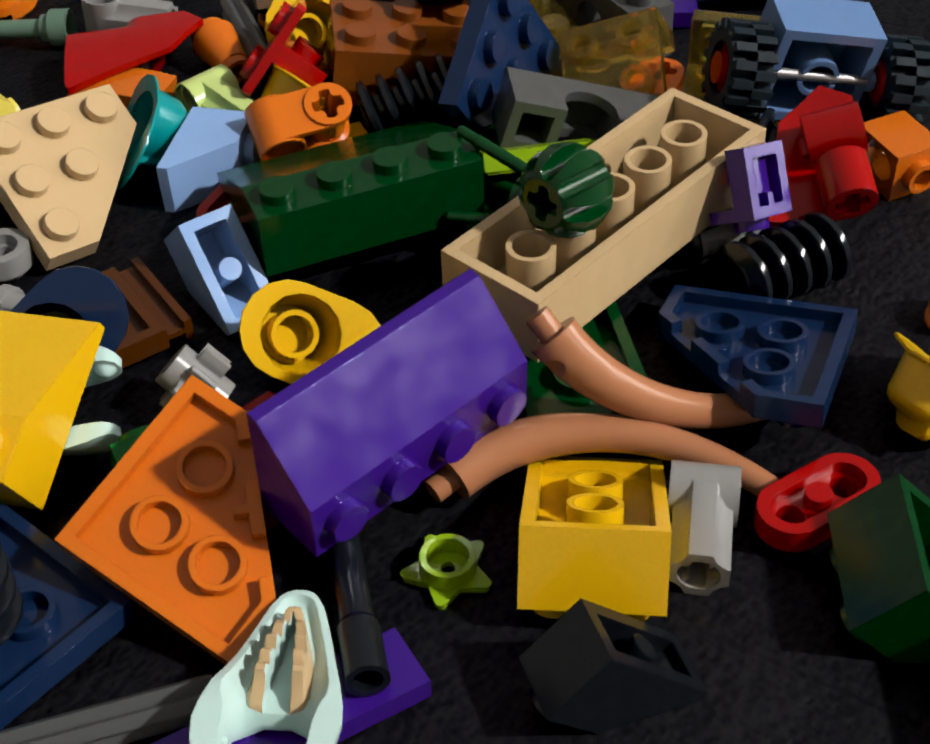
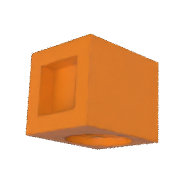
[864,110,930,201]

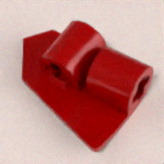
[64,10,204,94]
[769,85,879,226]

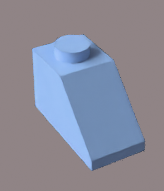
[156,106,261,213]
[164,204,269,336]

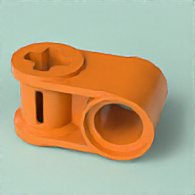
[244,82,353,161]

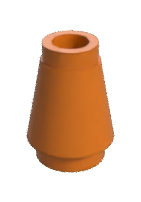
[191,17,248,84]

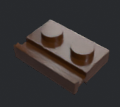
[101,257,195,369]

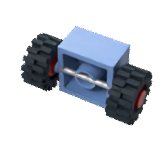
[701,0,930,124]

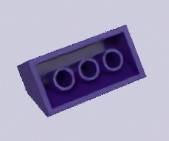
[246,269,527,557]

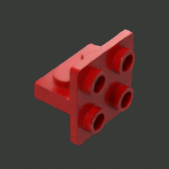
[239,0,328,97]

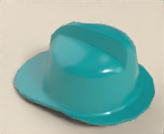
[116,74,188,190]

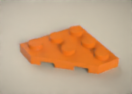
[54,375,277,665]

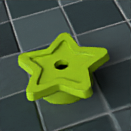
[400,533,492,610]

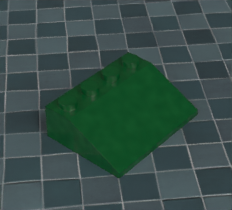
[217,119,485,277]

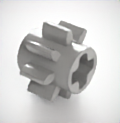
[155,343,236,408]

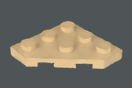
[0,84,137,271]

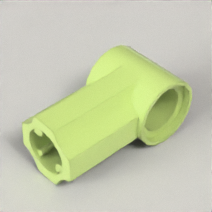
[174,64,255,113]

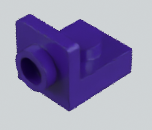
[709,139,792,233]

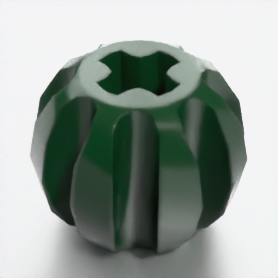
[519,142,615,238]

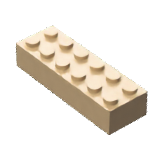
[441,88,767,363]

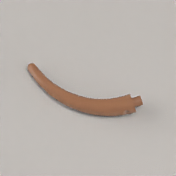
[526,306,765,430]
[424,412,779,503]

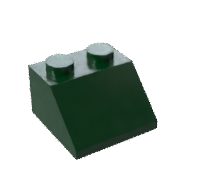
[827,473,930,663]

